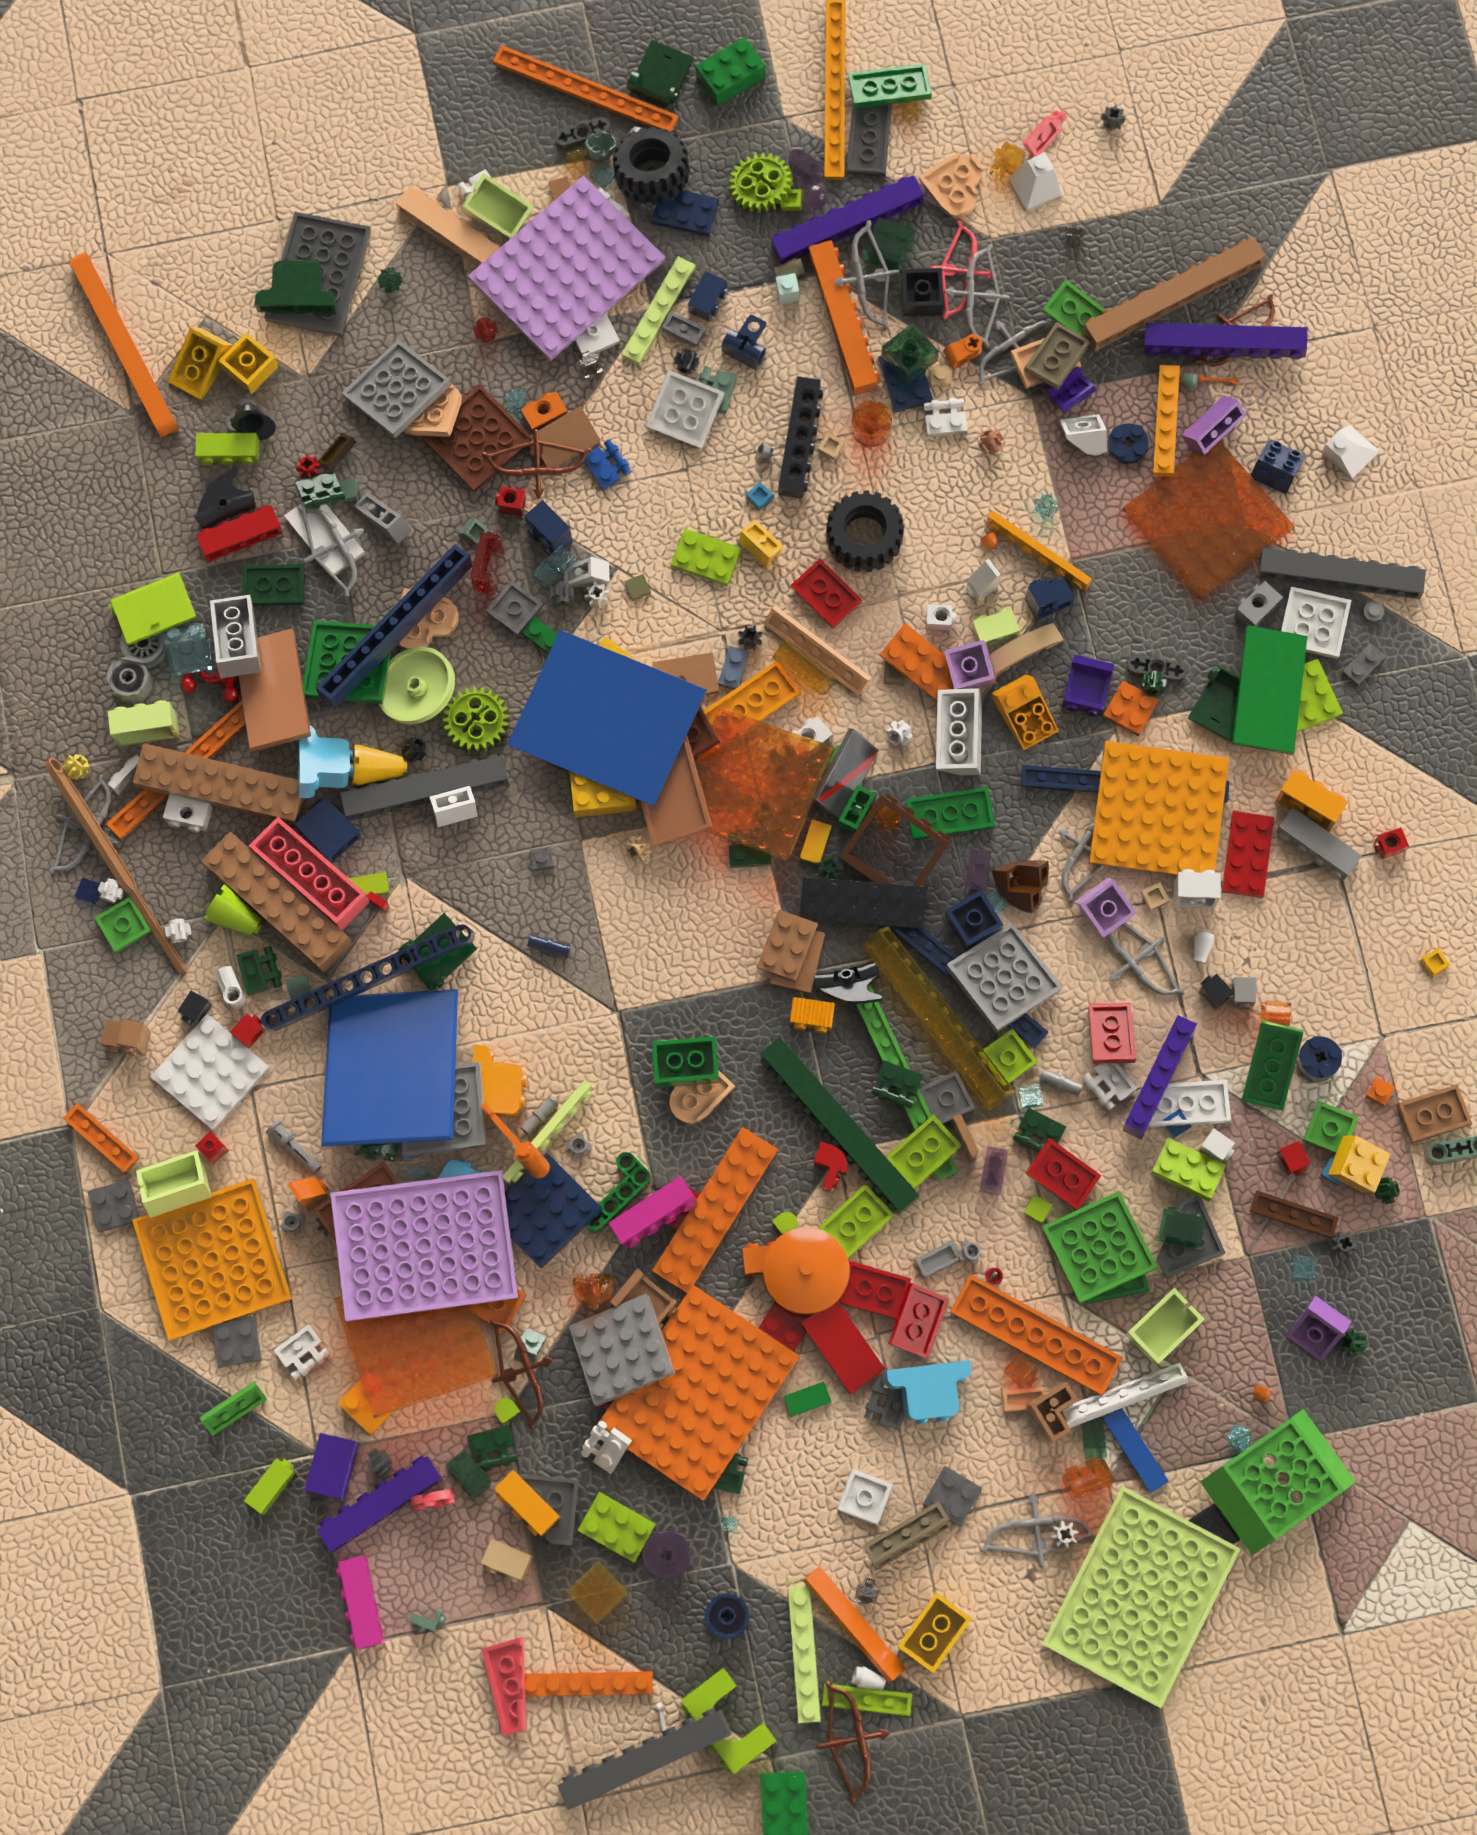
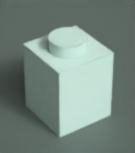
[776,273,799,305]

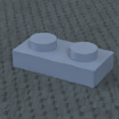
[718,646,749,690]

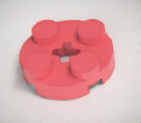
[410,1490,455,1512]

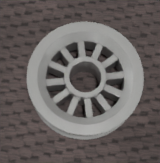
[120,632,168,668]

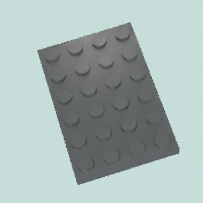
[265,211,372,337]

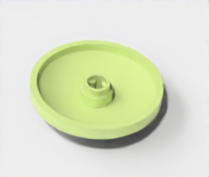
[379,647,455,725]

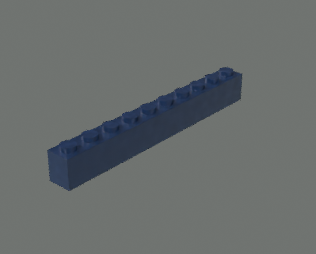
[316,544,473,710]

